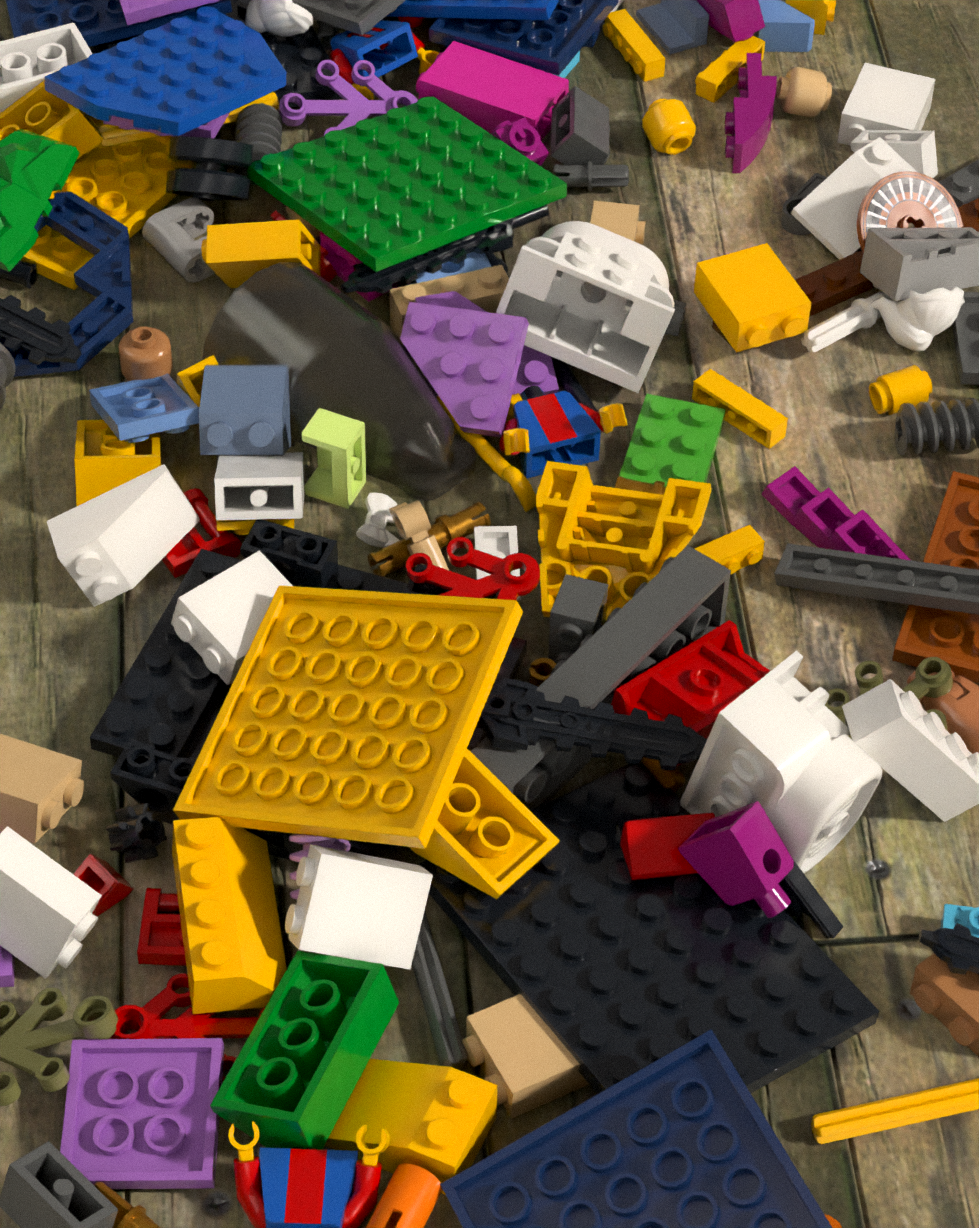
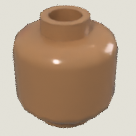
[118,327,173,381]

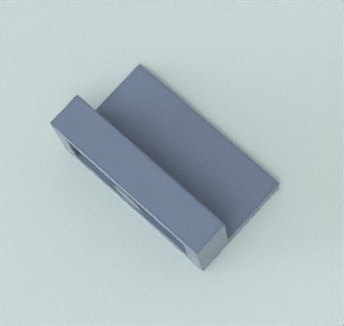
[636,0,709,55]

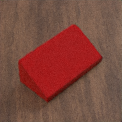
[620,812,715,880]

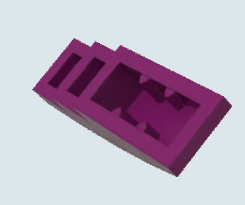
[761,466,910,560]

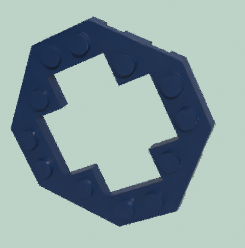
[0,192,134,377]

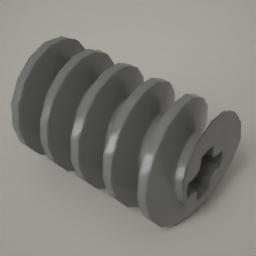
[234,103,283,185]
[895,398,979,456]

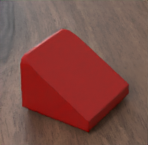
[73,854,134,917]

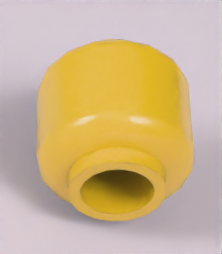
[642,98,696,155]

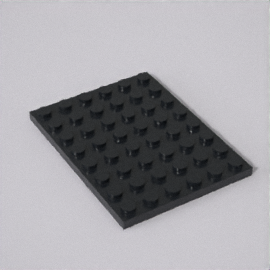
[417,762,880,1094]

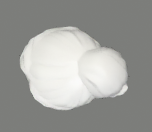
[245,0,313,37]
[871,286,965,352]

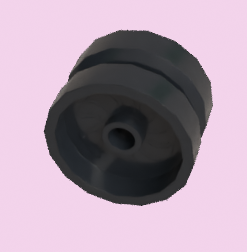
[166,136,253,202]

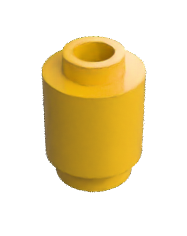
[869,365,932,415]

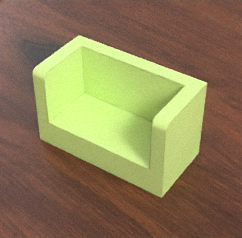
[302,408,366,509]

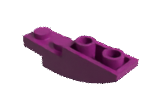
[724,53,777,173]

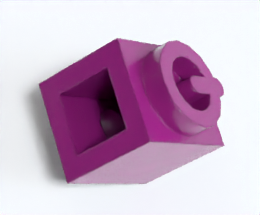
[491,117,549,166]

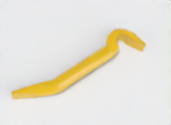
[433,396,536,512]

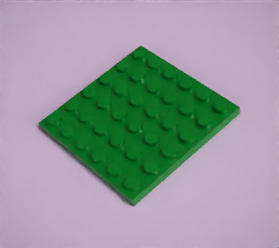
[247,96,567,272]

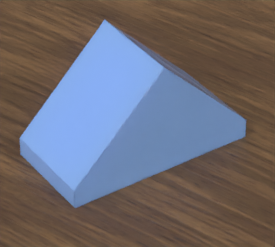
[755,0,815,52]

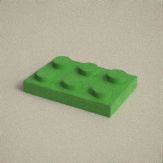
[619,394,726,487]

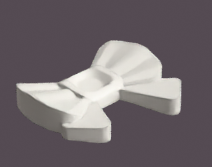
[356,493,400,548]

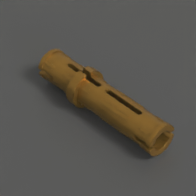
[367,502,491,577]

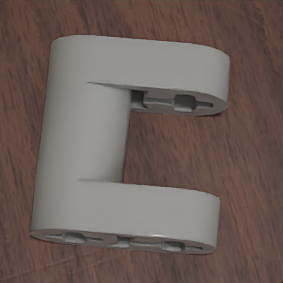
[142,198,216,283]

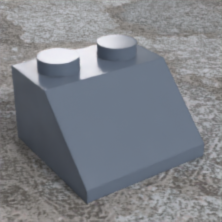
[199,364,291,455]

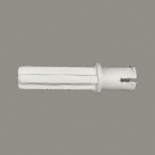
[801,290,898,353]

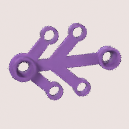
[277,60,418,136]

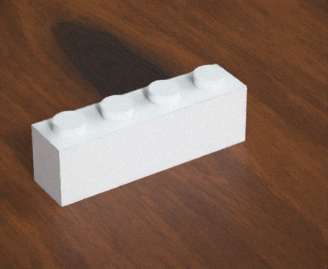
[842,679,979,822]

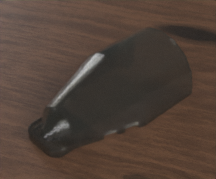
[202,262,476,501]

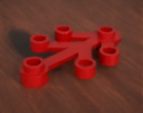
[406,537,540,600]
[109,973,266,1083]

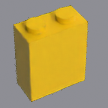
[201,220,321,288]
[694,243,811,353]

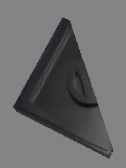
[778,862,844,939]

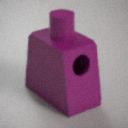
[678,801,794,918]

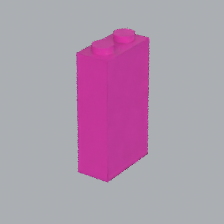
[416,41,569,141]

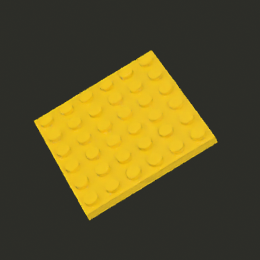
[173,585,523,849]

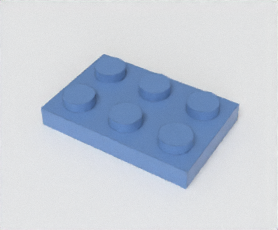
[89,373,199,443]

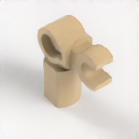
[389,500,449,570]

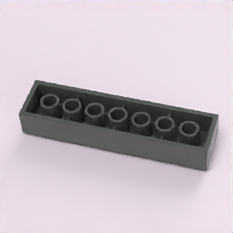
[468,545,731,810]

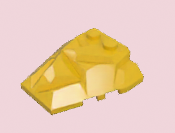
[536,461,712,620]

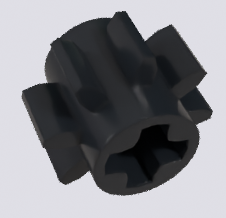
[106,803,167,863]

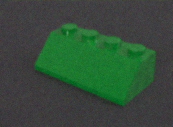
[210,951,399,1150]

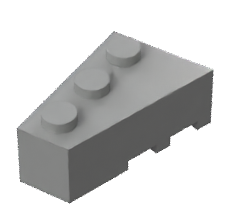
[860,227,979,301]

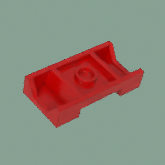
[611,620,795,767]

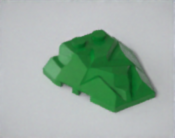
[0,129,80,272]

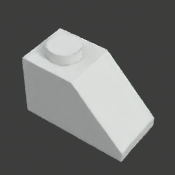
[850,130,938,178]

